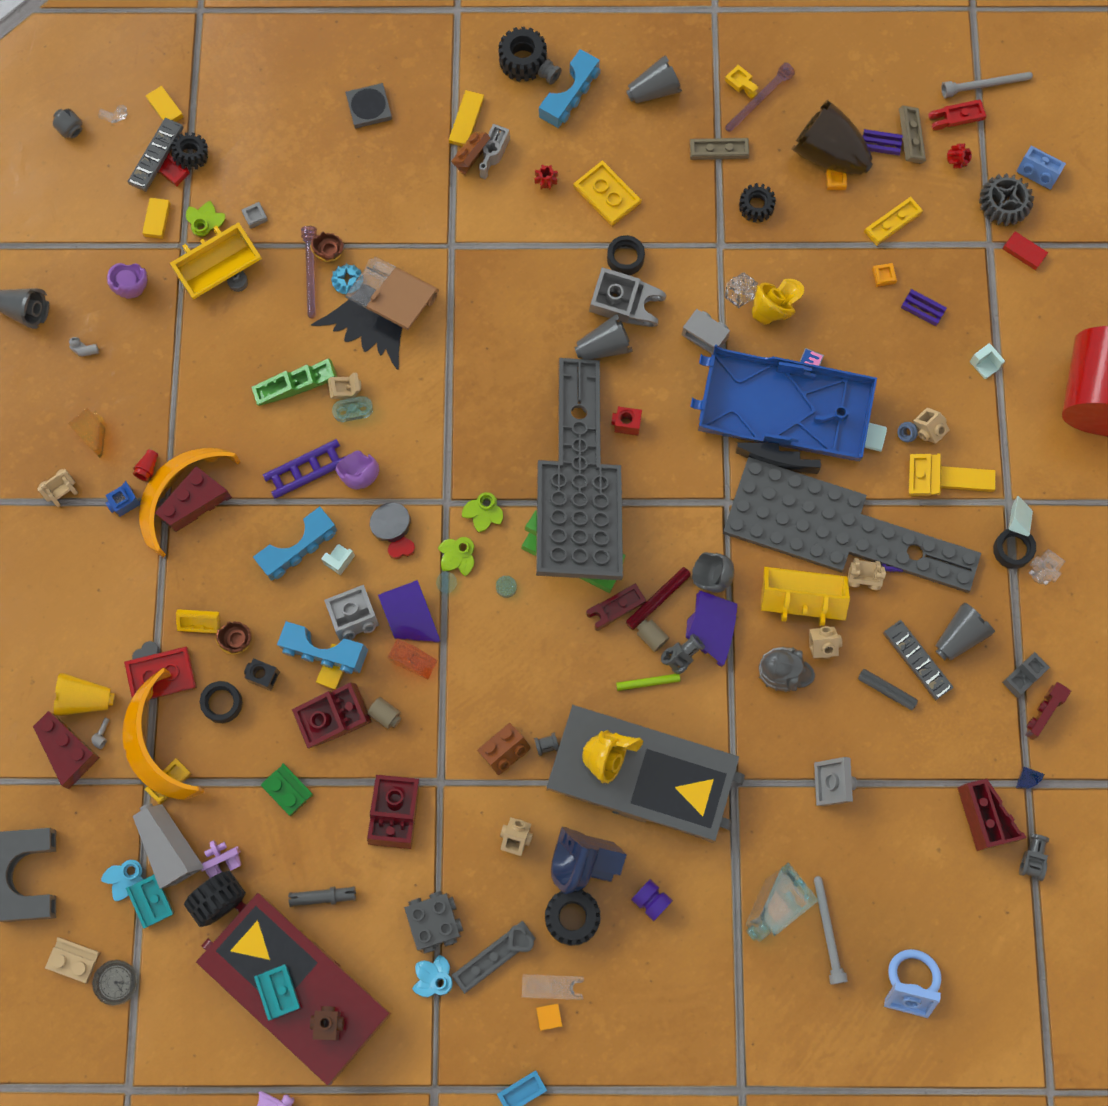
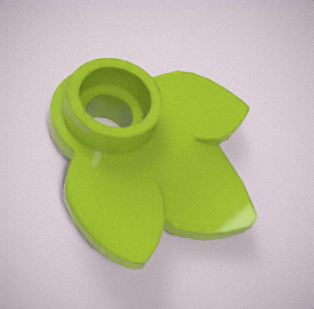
[186,201,225,237]
[462,492,503,532]
[438,537,475,576]

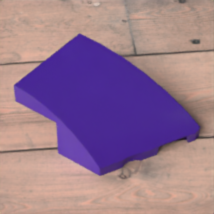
[378,580,441,643]
[686,591,737,667]

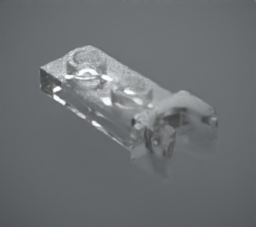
[522,974,584,1000]

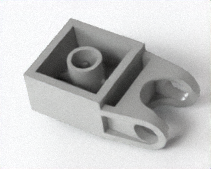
[589,267,666,327]

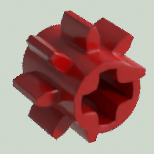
[947,144,972,169]
[534,164,558,190]

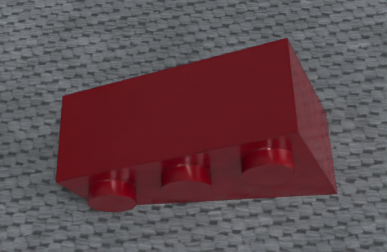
[155,466,232,532]
[33,711,100,789]
[957,779,1027,851]

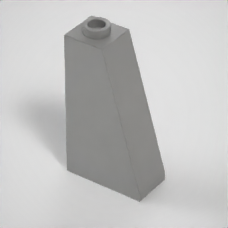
[133,803,204,889]

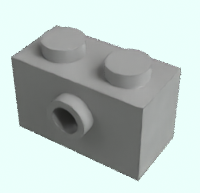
[682,309,730,355]

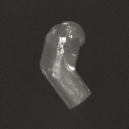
[98,105,128,123]

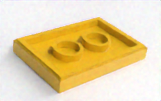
[573,160,642,227]

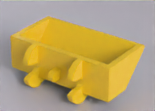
[170,222,262,300]
[761,567,850,626]

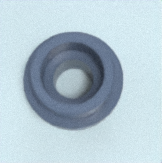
[897,422,918,442]

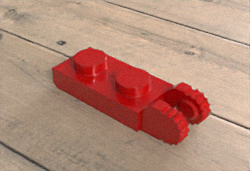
[928,99,987,130]

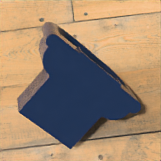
[551,827,627,895]

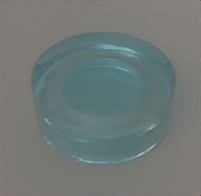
[436,572,457,593]
[496,576,517,598]

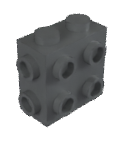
[404,891,463,954]

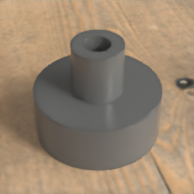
[227,271,248,292]

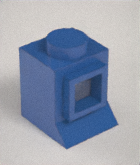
[105,481,140,517]

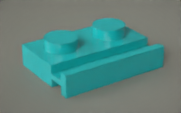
[126,875,174,929]
[254,964,301,1021]

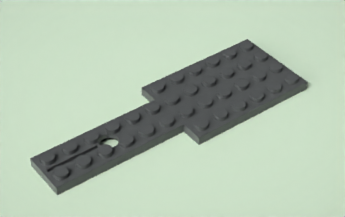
[536,358,623,580]
[723,457,981,593]

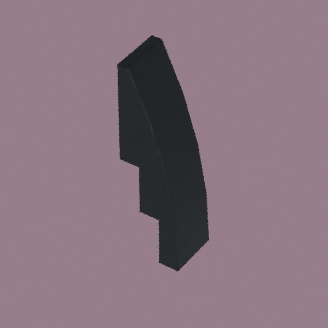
[736,443,821,474]

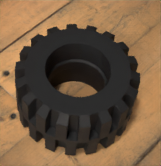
[498,27,547,82]
[184,871,246,927]
[545,890,601,946]

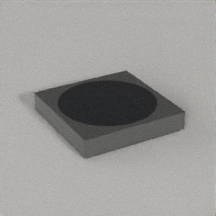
[345,83,392,128]

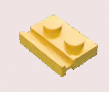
[909,454,941,496]

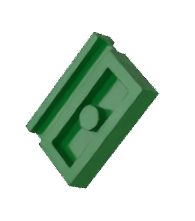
[261,763,313,817]

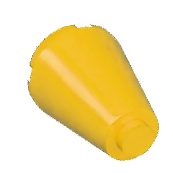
[53,673,115,716]

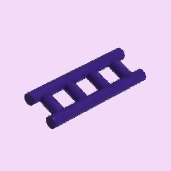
[262,439,346,499]

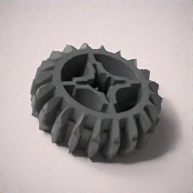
[979,173,1034,226]

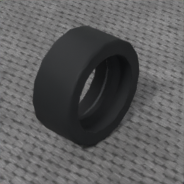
[607,235,645,275]
[993,529,1036,569]
[199,681,243,723]

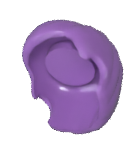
[107,263,147,299]
[335,450,379,490]

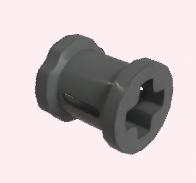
[534,732,559,757]

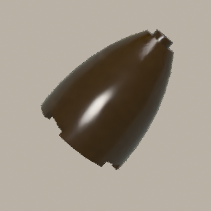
[792,100,873,175]

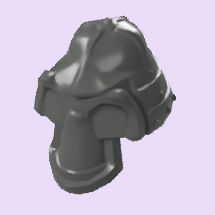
[759,646,815,692]

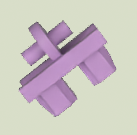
[201,840,241,878]

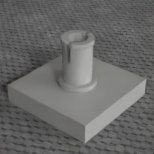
[814,757,857,806]

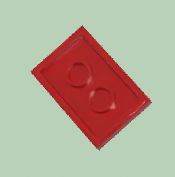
[124,646,197,699]

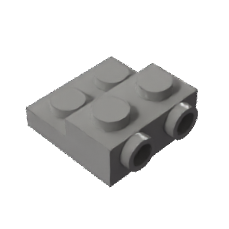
[324,585,379,641]

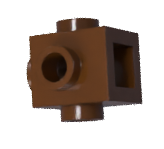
[310,1006,344,1040]

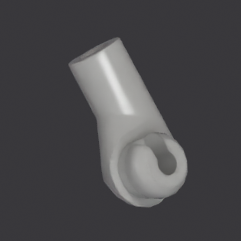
[69,337,99,357]

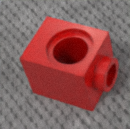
[611,406,642,436]

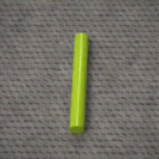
[616,674,680,691]

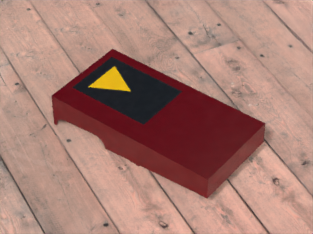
[196,893,392,1086]

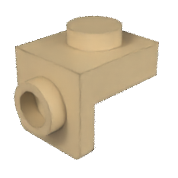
[328,373,361,399]

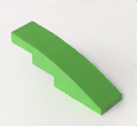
[251,358,337,406]

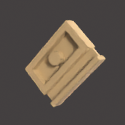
[45,937,101,983]

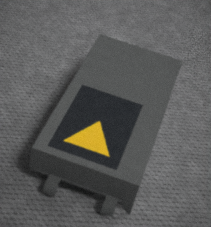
[546,705,745,843]

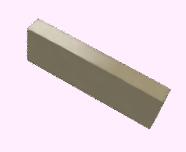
[899,105,926,164]
[690,138,749,160]

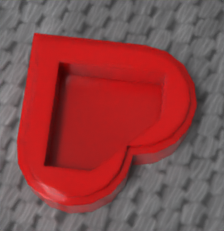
[388,537,415,559]

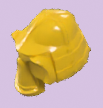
[752,279,804,325]
[582,730,643,783]

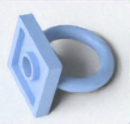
[884,949,942,1018]

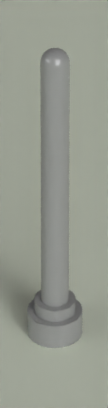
[941,72,1033,98]
[814,876,848,985]

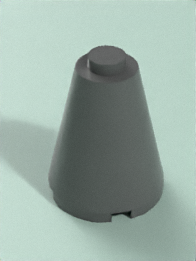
[626,55,682,103]
[0,288,49,329]
[574,314,633,360]
[935,603,995,660]

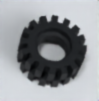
[172,132,208,170]
[739,183,776,223]

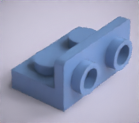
[1017,146,1066,189]

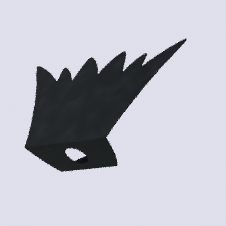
[311,285,402,370]

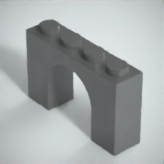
[0,828,56,922]

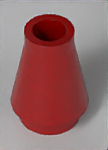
[133,449,159,481]

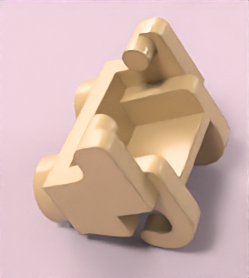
[37,469,78,507]
[848,558,886,590]

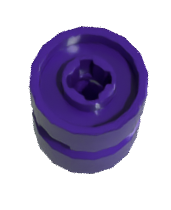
[631,879,673,922]

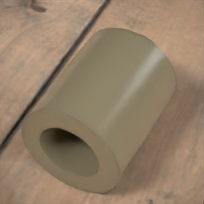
[637,620,669,652]
[367,697,402,729]

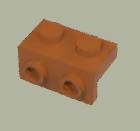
[451,132,491,174]
[477,723,531,775]

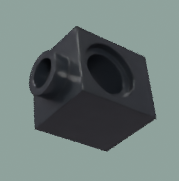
[244,658,280,691]

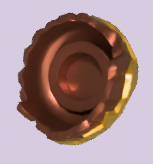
[310,231,344,262]
[216,621,252,655]

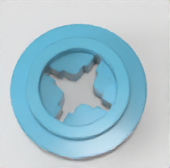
[331,263,363,294]

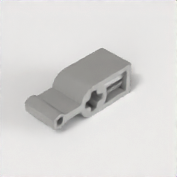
[479,124,510,179]

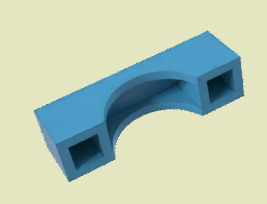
[539,49,601,128]
[253,506,338,581]
[277,621,368,674]

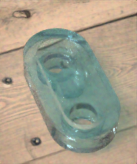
[332,396,373,422]

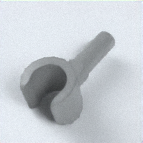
[91,718,109,749]

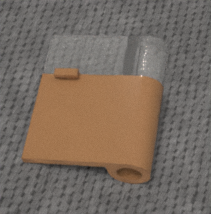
[346,257,439,330]

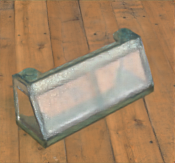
[745,862,819,942]

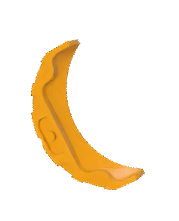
[139,448,240,558]
[122,668,205,800]

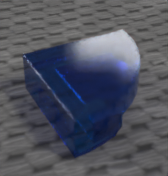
[1016,767,1045,789]

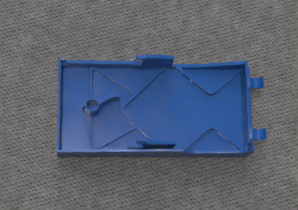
[690,344,877,462]

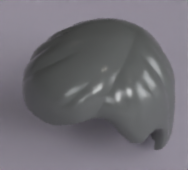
[692,552,735,593]

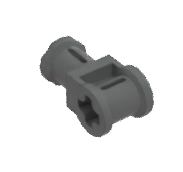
[661,633,705,674]
[1019,834,1049,881]

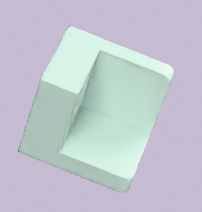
[970,343,1005,379]
[321,544,355,576]

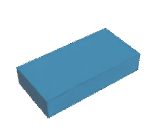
[497,1070,547,1106]

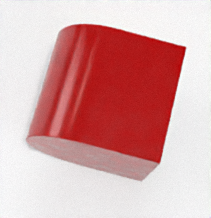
[1062,326,1108,437]

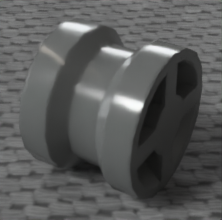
[538,59,562,85]

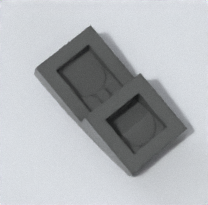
[1002,652,1050,698]

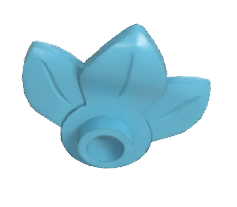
[101,860,143,901]
[412,955,453,997]

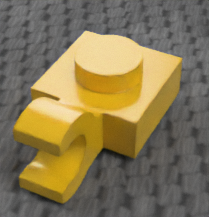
[725,65,759,99]

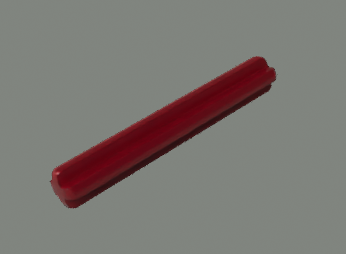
[626,567,691,630]

